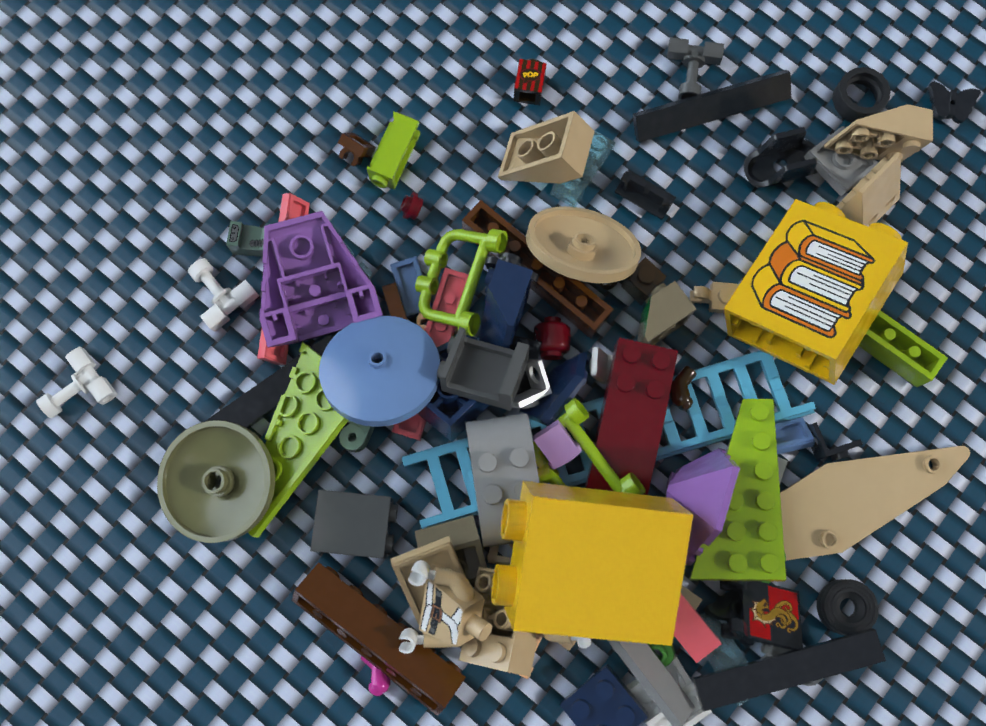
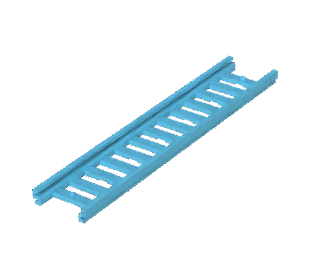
[402,350,816,529]

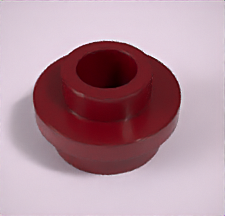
[400,192,423,220]

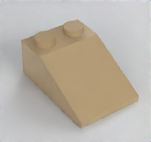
[498,111,595,184]

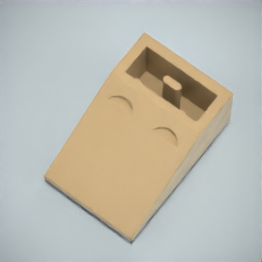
[824,104,933,162]
[836,152,901,226]
[459,567,537,677]

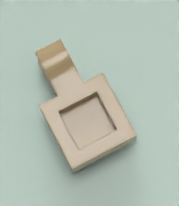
[690,282,739,313]

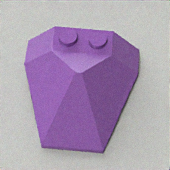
[259,211,383,348]
[666,448,740,566]

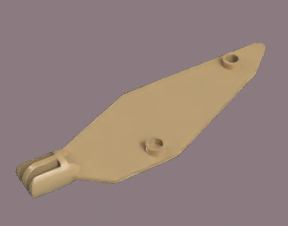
[780,446,970,560]

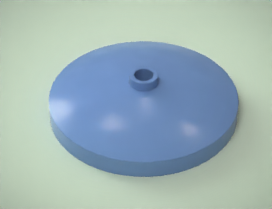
[319,316,440,427]

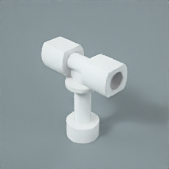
[188,258,259,332]
[36,347,118,419]

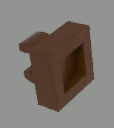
[338,133,376,167]

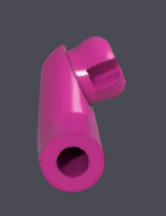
[360,657,390,696]

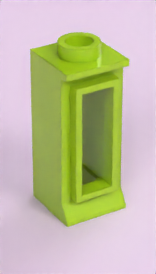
[366,111,421,190]

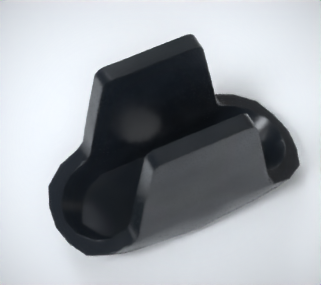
[744,127,818,187]

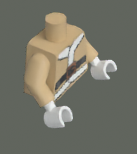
[399,560,492,654]

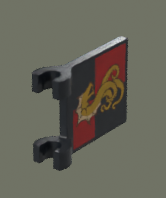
[720,581,803,650]

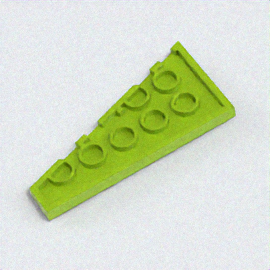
[248,342,349,538]
[689,399,786,581]

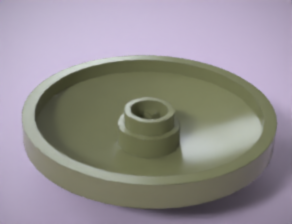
[157,420,275,543]

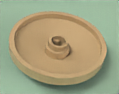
[526,206,641,283]

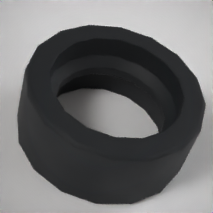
[832,67,891,122]

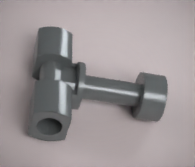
[667,37,724,100]

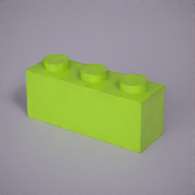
[859,310,948,387]

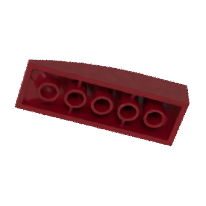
[585,337,678,495]

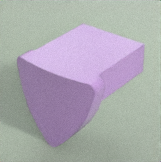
[533,420,582,469]

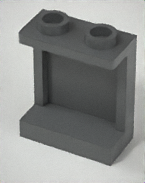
[437,327,529,411]
[310,490,398,559]

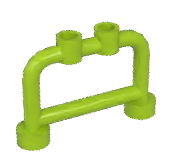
[415,229,508,336]
[533,398,645,495]

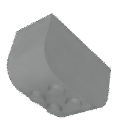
[465,413,539,548]

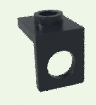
[808,422,863,461]

